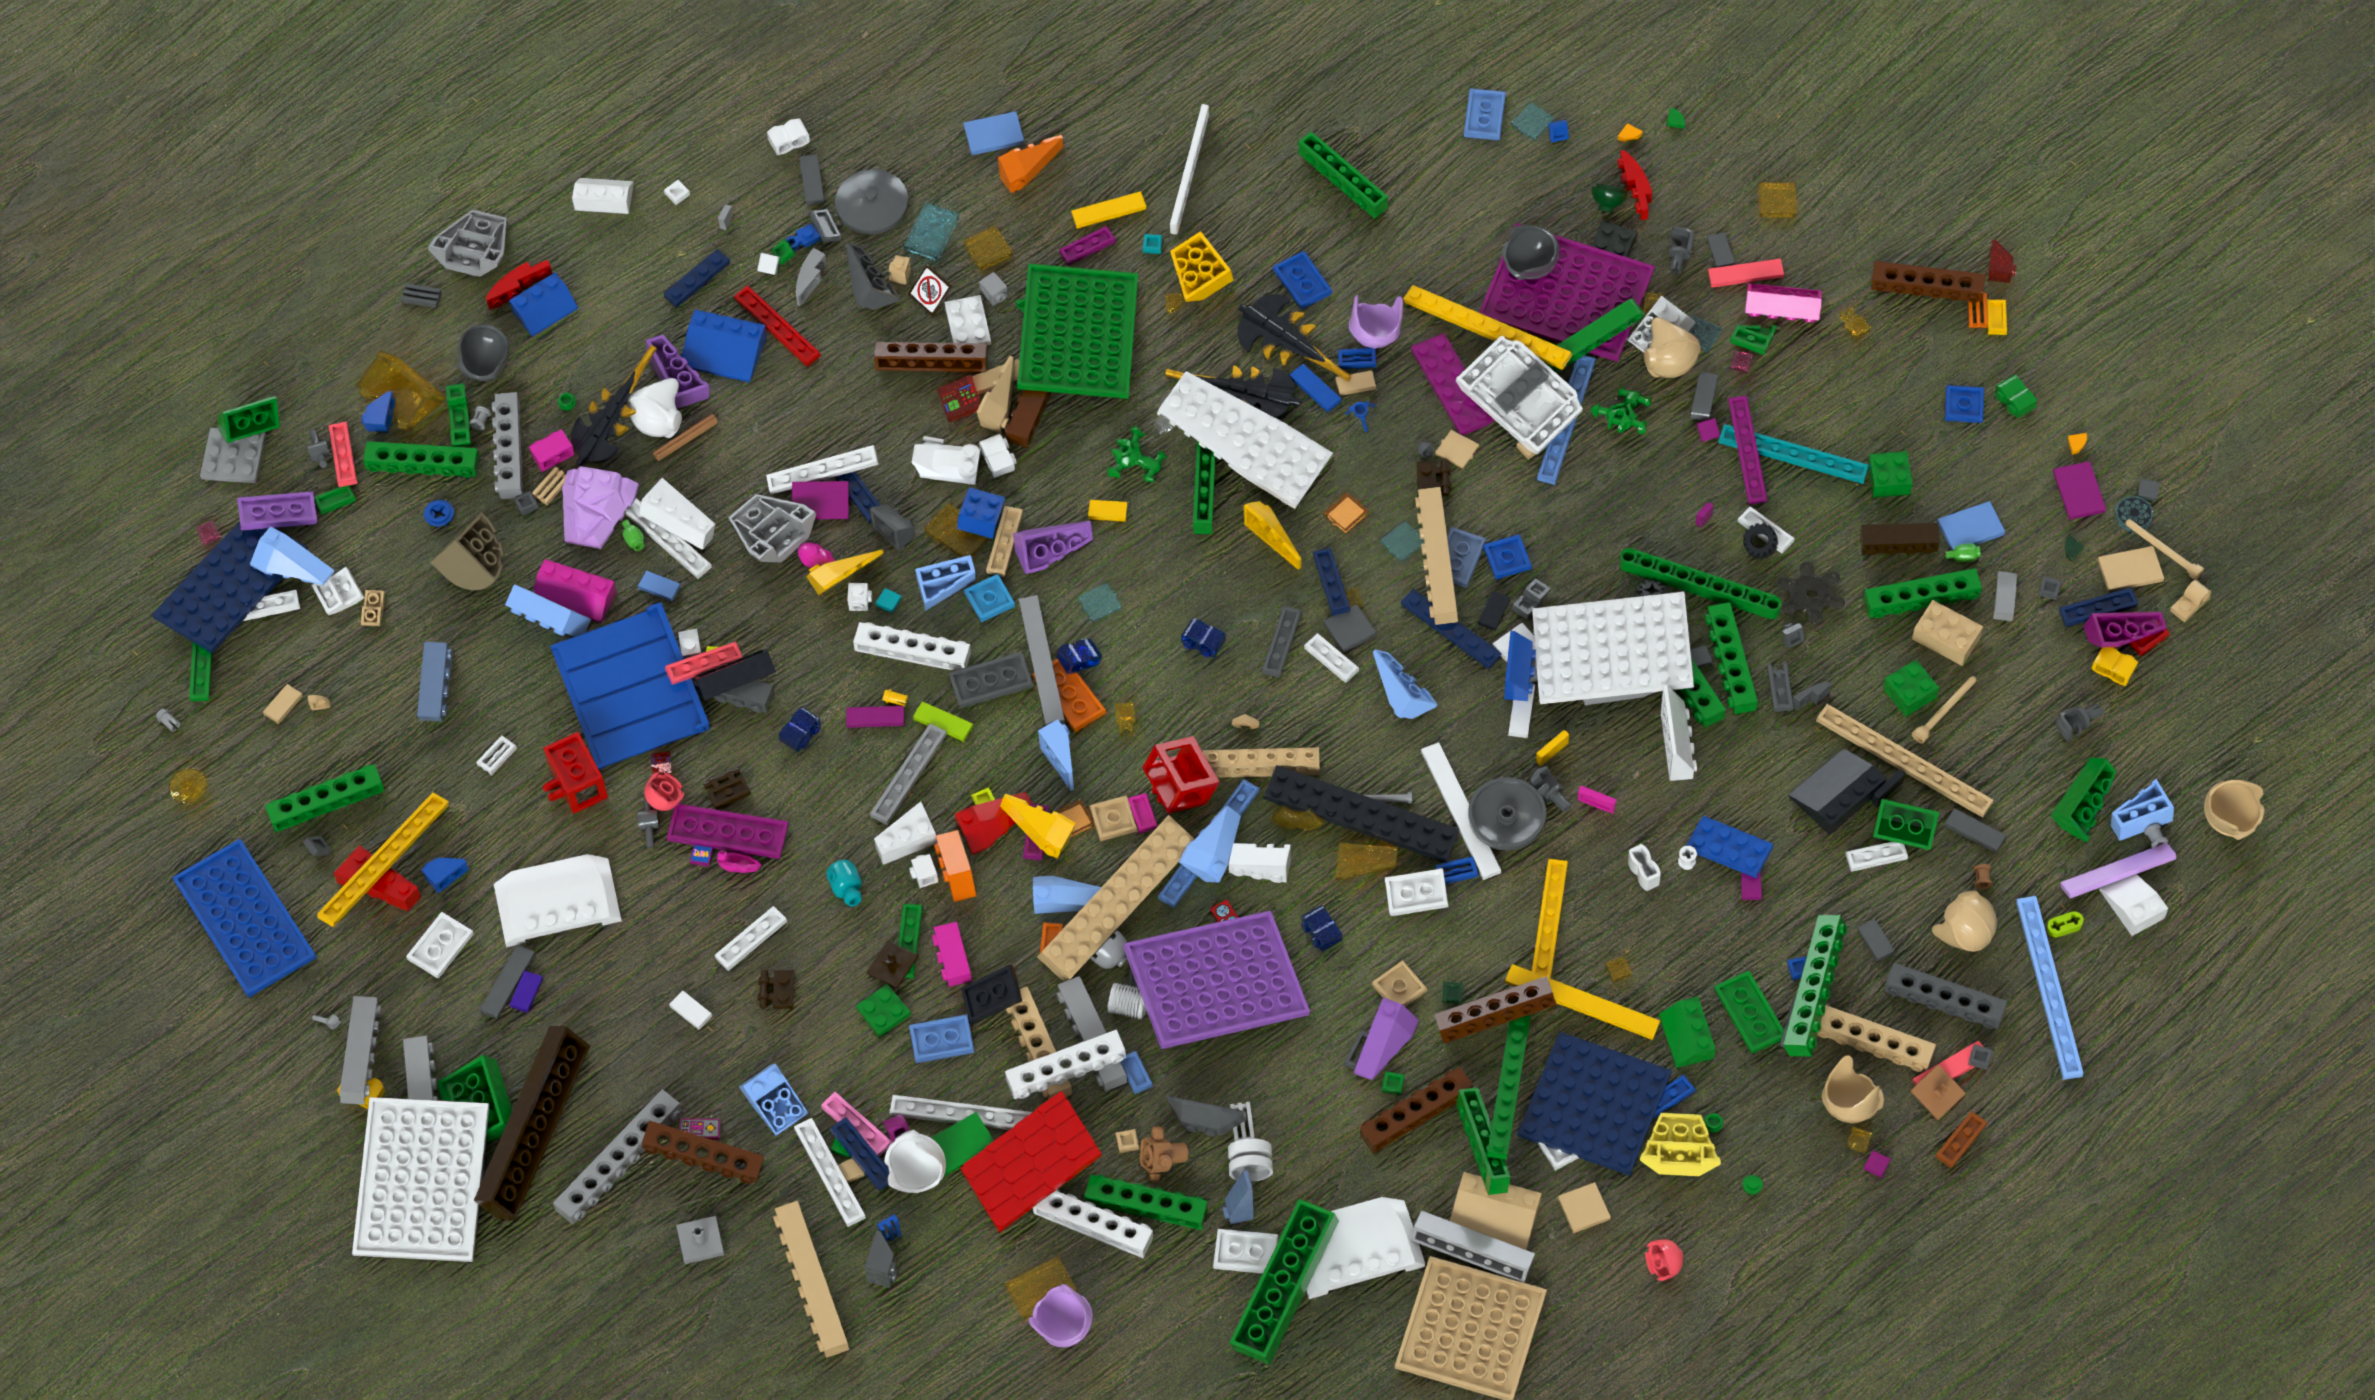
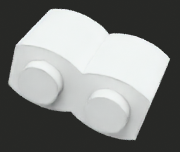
[767,119,810,155]
[979,434,1016,478]
[1628,844,1660,891]

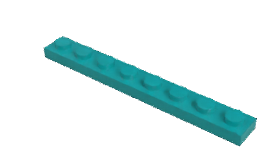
[1719,424,1869,484]

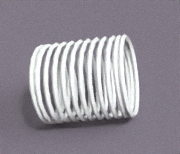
[1108,983,1146,1020]

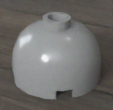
[1090,930,1127,969]

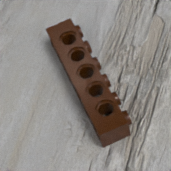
[1871,261,1986,303]
[874,342,988,372]
[1434,976,1557,1043]
[1360,1067,1473,1154]
[642,1120,764,1184]

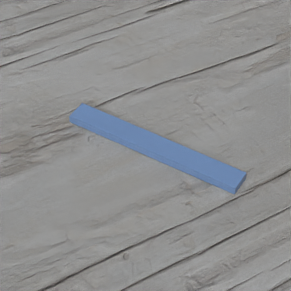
[1537,355,1596,485]
[1158,779,1260,908]

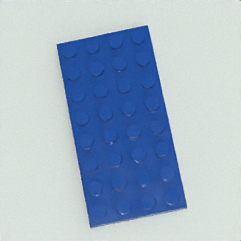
[172,839,317,998]

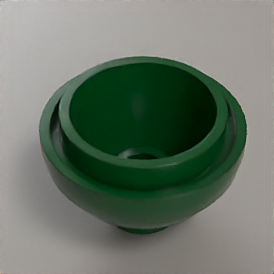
[1591,183,1628,213]

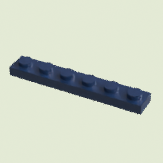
[1401,589,1502,669]

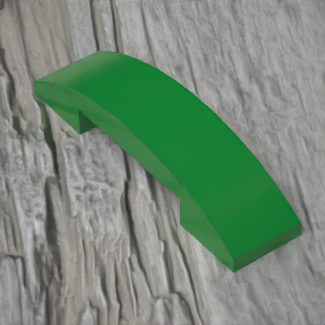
[446,383,471,447]

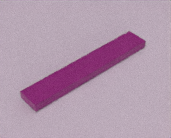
[1728,395,1767,505]

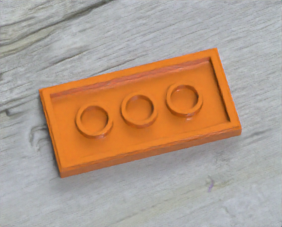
[1032,655,1106,733]

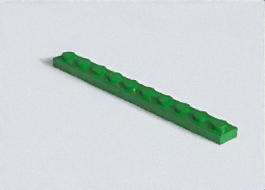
[1487,1014,1531,1160]

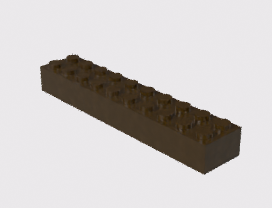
[474,1026,591,1221]

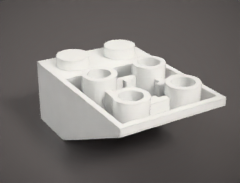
[1628,296,1695,353]

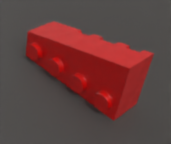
[334,845,421,911]

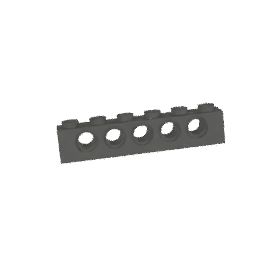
[1884,962,2007,1029]

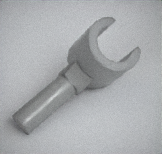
[312,1014,341,1030]

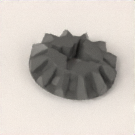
[1636,579,1667,597]

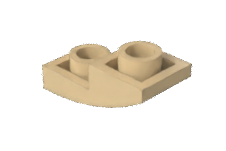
[361,590,385,626]

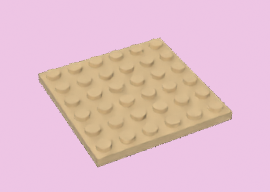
[1395,1256,1547,1400]

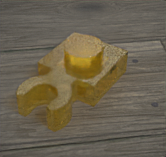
[1840,307,1871,340]
[1115,702,1135,736]

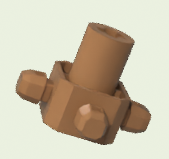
[1140,1126,1188,1183]

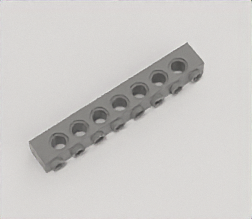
[553,1089,682,1225]

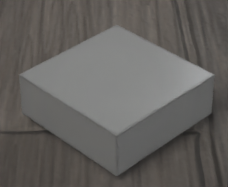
[718,204,733,230]

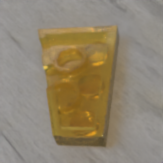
[1336,843,1398,881]

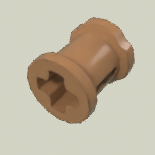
[1974,864,1993,889]

